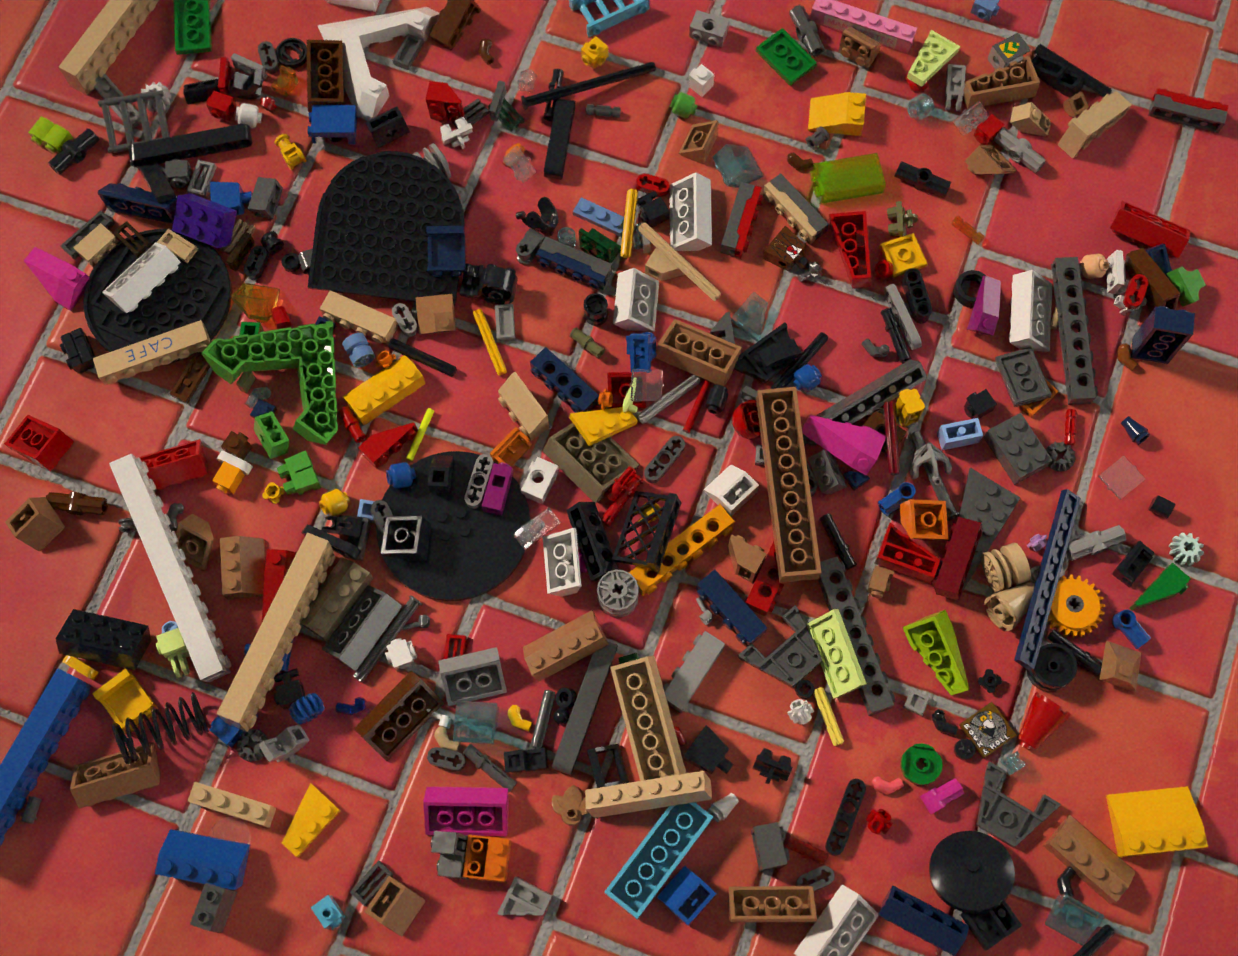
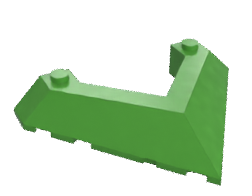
[202,321,338,445]

